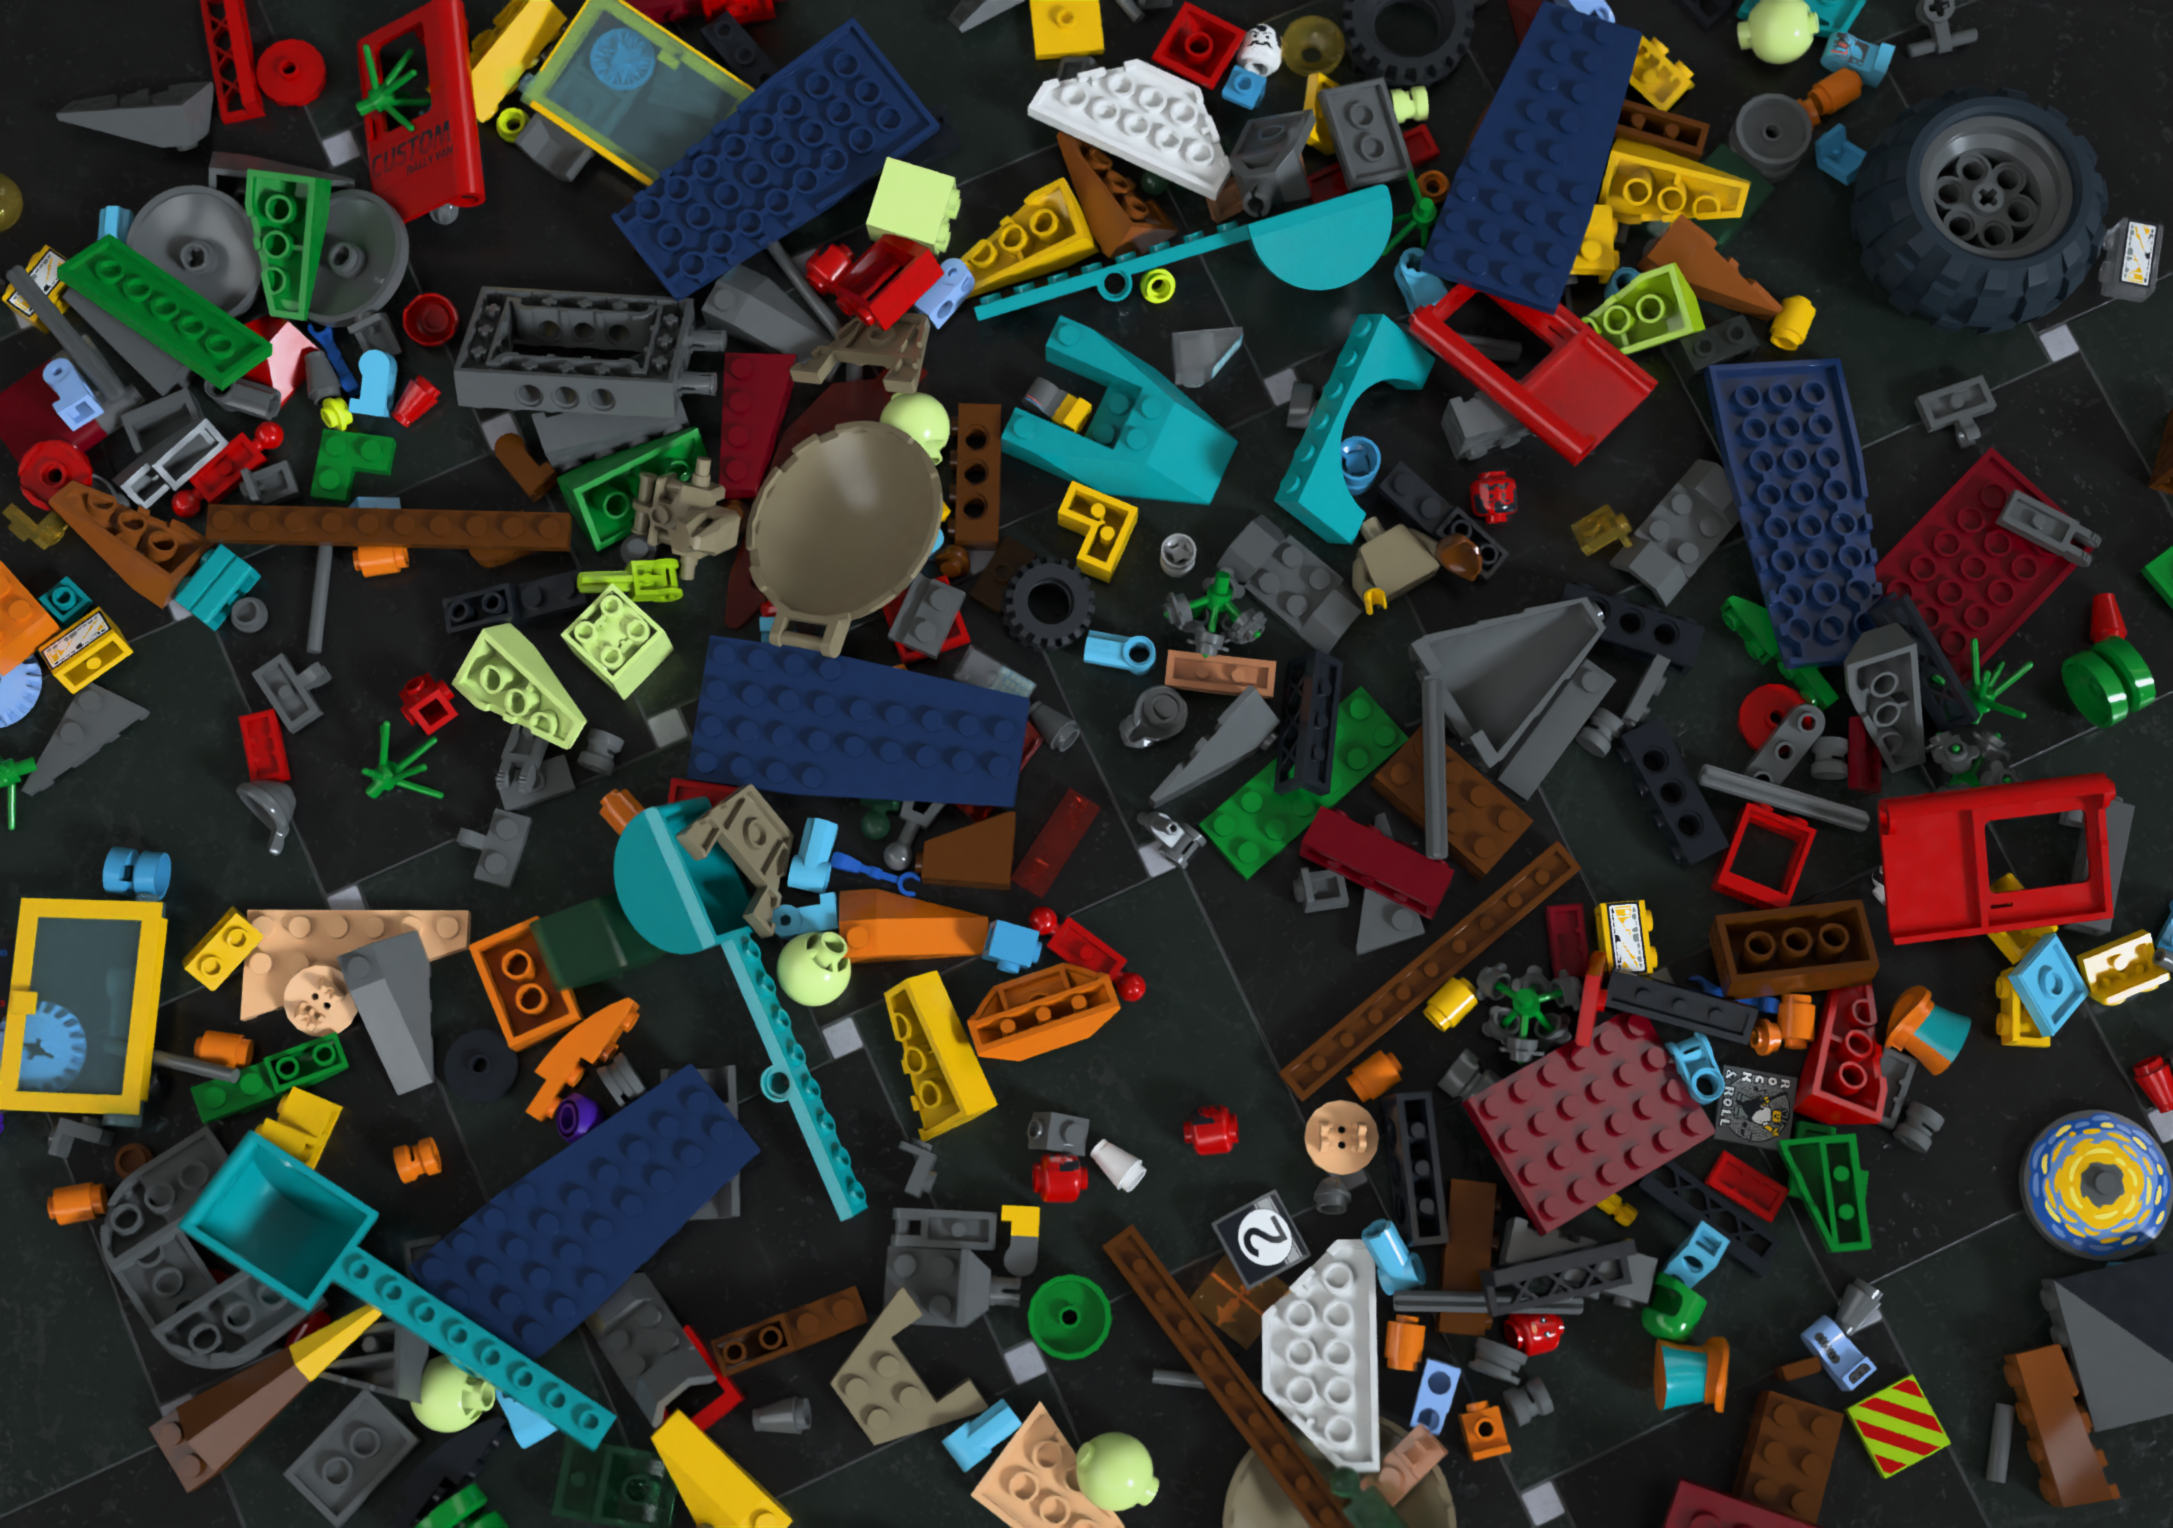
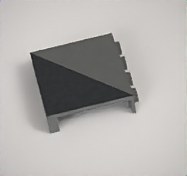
[2040,1249,2173,1432]

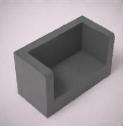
[120,388,205,457]

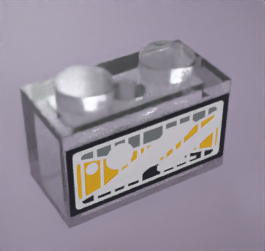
[2098,217,2164,303]

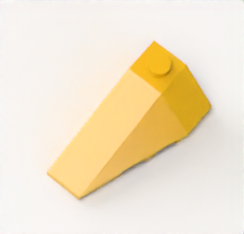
[1598,138,1751,225]
[960,177,1099,299]
[650,1408,793,1528]

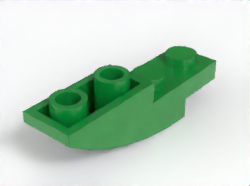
[1720,595,1839,712]
[190,1032,349,1125]

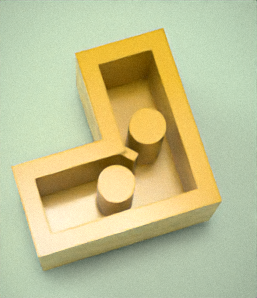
[1058,481,1138,583]
[254,1087,343,1170]

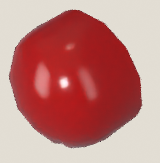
[403,293,459,347]

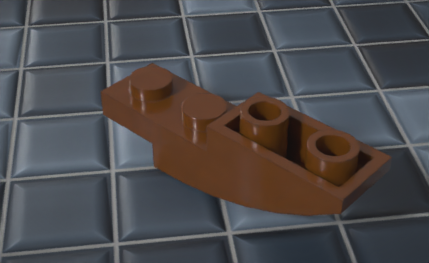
[711,1285,869,1378]

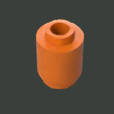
[1808,67,1863,116]
[353,547,409,577]
[599,788,645,836]
[1777,994,1815,1049]
[194,1030,254,1069]
[1346,1050,1403,1103]
[47,1182,108,1226]
[1384,1314,1426,1372]

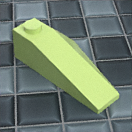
[451,623,587,750]

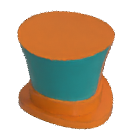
[1885,986,1971,1076]
[1654,1336,1729,1413]

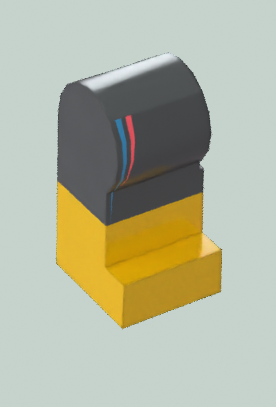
[1021,377,1092,434]
[1001,1205,1040,1277]

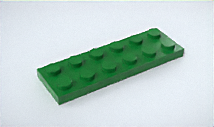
[57,234,273,391]
[1198,686,1409,881]

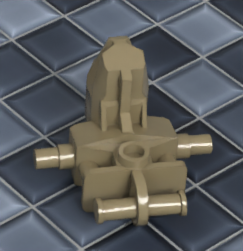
[631,456,741,581]

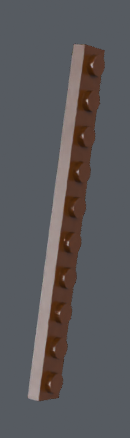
[205,504,572,552]
[1278,840,1582,1103]
[1102,1224,1360,1528]

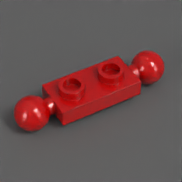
[171,421,284,518]
[1028,906,1146,1002]

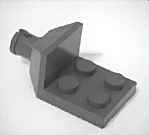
[1228,109,1316,217]
[883,1246,1021,1328]

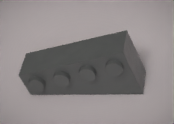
[63,287,197,397]
[1440,380,1537,461]
[531,398,691,475]
[1494,1217,1658,1310]

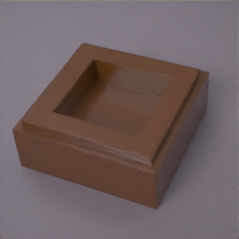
[1773,1356,1822,1381]

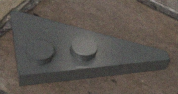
[21,682,150,797]
[1355,812,1425,956]

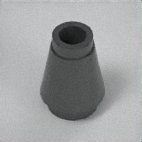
[304,351,343,407]
[1028,701,1080,752]
[1833,1277,1883,1336]
[752,1395,811,1434]

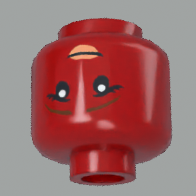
[1504,1313,1564,1357]

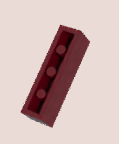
[1299,805,1455,920]

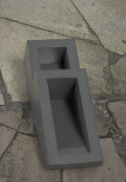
[111,416,229,509]

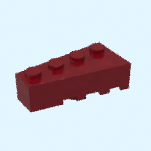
[719,353,798,503]

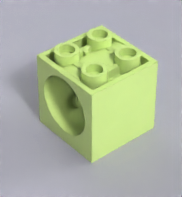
[866,157,961,261]
[561,583,675,700]

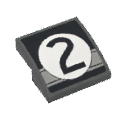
[1210,1189,1312,1291]

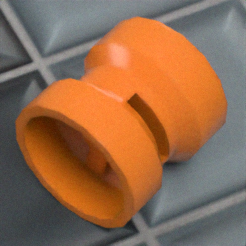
[393,1136,442,1183]

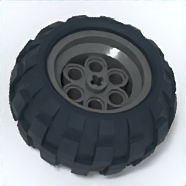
[1851,85,2108,335]

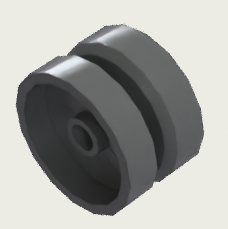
[1725,93,1812,184]

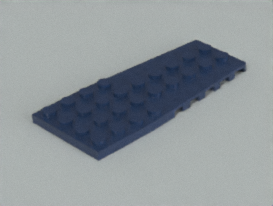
[1419,1,1642,316]
[612,17,940,302]
[1703,358,1883,669]
[686,635,1030,808]
[408,1064,761,1362]

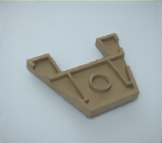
[790,313,930,394]
[675,784,794,939]
[830,1285,989,1445]

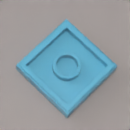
[2007,932,2090,1037]

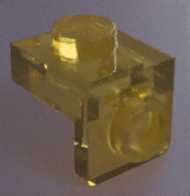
[2,503,69,550]
[1571,504,1633,556]

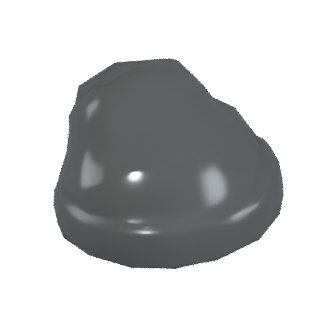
[236,779,296,856]

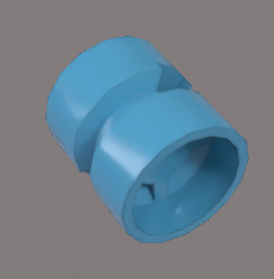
[1340,436,1381,496]
[103,846,171,900]

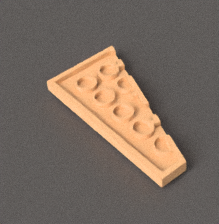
[240,910,471,1021]
[971,1401,1125,1528]

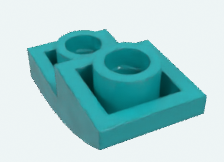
[36,576,92,656]

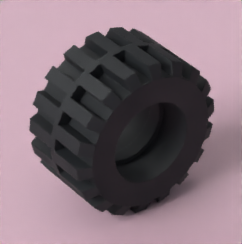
[1000,557,1095,652]

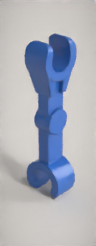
[308,323,361,398]
[830,852,921,897]
[1688,975,1780,1016]

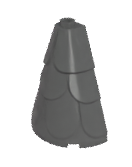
[1408,597,1606,768]

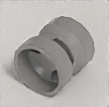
[1160,533,1197,578]

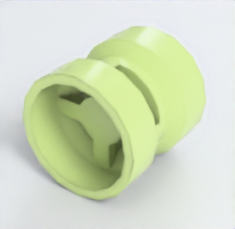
[1388,85,1429,123]

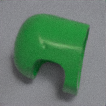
[1641,1272,1707,1344]

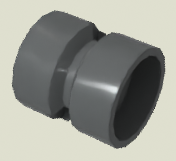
[1286,381,1325,430]
[1437,1048,1505,1106]

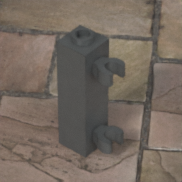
[2058,796,2135,937]

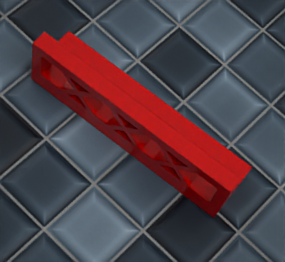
[200,0,265,125]

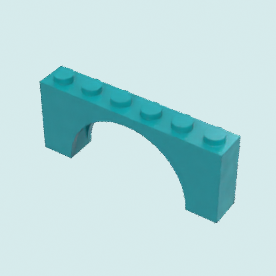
[1274,314,1436,545]

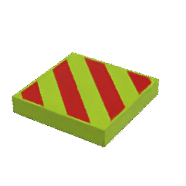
[1844,1374,1951,1479]

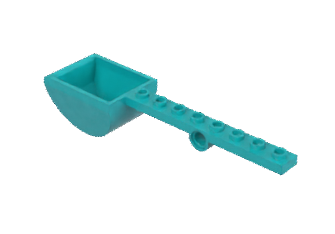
[974,184,1393,321]
[614,796,868,1221]
[176,1130,617,1452]

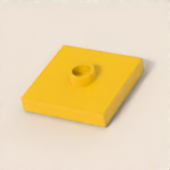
[1030,0,1104,60]

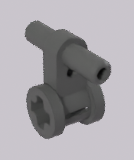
[1907,0,1978,58]
[1137,811,1206,871]

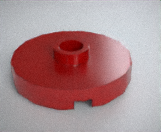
[256,39,327,107]
[18,440,93,511]
[1737,684,1811,756]

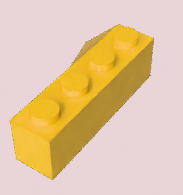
[425,0,568,123]
[884,970,998,1142]

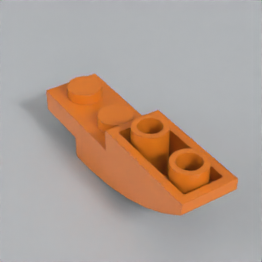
[525,997,640,1123]

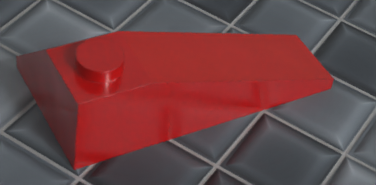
[1793,982,1888,1124]

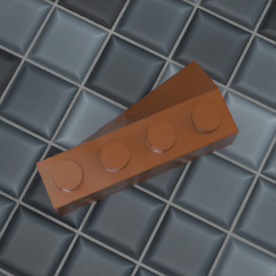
[2003,1344,2121,1508]

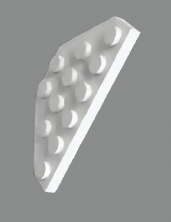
[1028,59,1231,201]
[1262,1239,1380,1472]

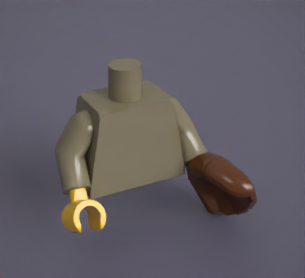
[1352,516,1482,615]

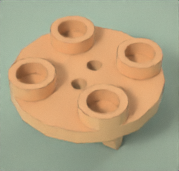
[283,962,358,1037]
[1304,1100,1379,1175]

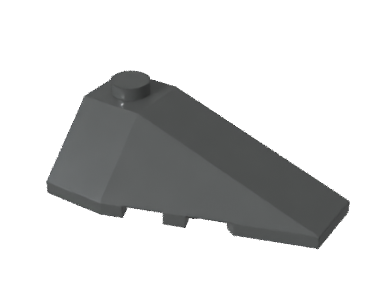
[1497,658,1616,802]
[1149,684,1280,809]

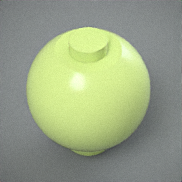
[1738,0,1819,64]
[879,392,950,466]
[777,932,851,1006]
[410,1355,496,1432]
[1076,1432,1159,1511]

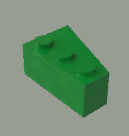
[1775,1133,1871,1253]

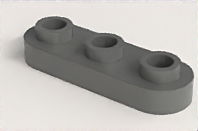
[1741,703,1825,786]

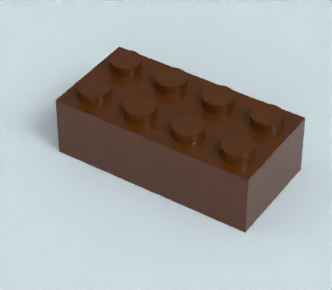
[1370,725,1534,882]
[1708,899,1880,1000]
[1732,1391,1844,1523]

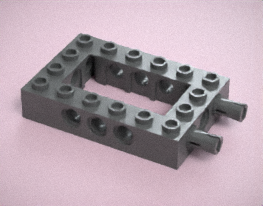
[453,286,727,419]

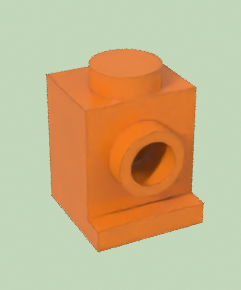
[1458,1400,1511,1461]

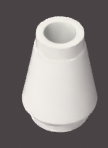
[1090,1139,1147,1193]

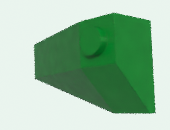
[245,169,332,321]
[556,426,708,552]

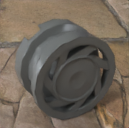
[596,1052,649,1109]
[1468,1337,1528,1385]

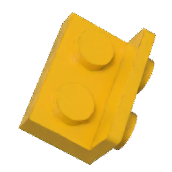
[1629,35,1695,112]
[181,906,263,991]

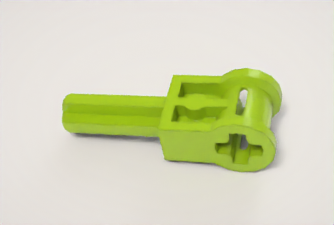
[577,558,683,602]

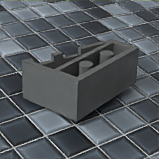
[307,1321,429,1404]

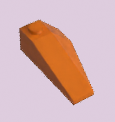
[839,889,989,964]

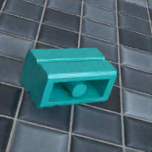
[174,544,261,631]

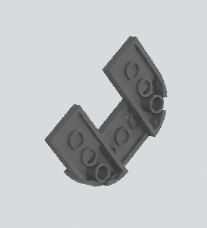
[101,1125,328,1369]

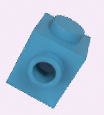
[981,919,1042,974]

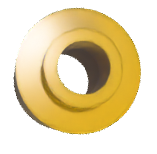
[1770,295,1816,351]
[1423,977,1478,1032]

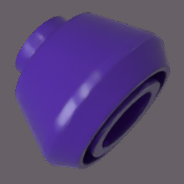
[556,1093,605,1144]

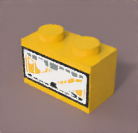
[1,245,70,334]
[38,607,133,694]
[1594,900,1657,982]

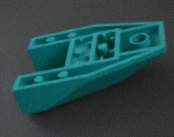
[1001,315,1238,505]

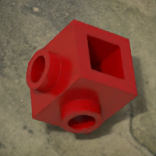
[398,672,459,736]

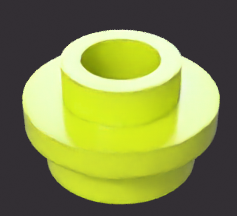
[496,108,530,143]
[1140,268,1175,303]
[320,397,353,431]

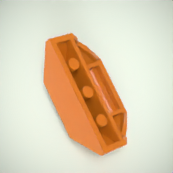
[967,963,1121,1061]

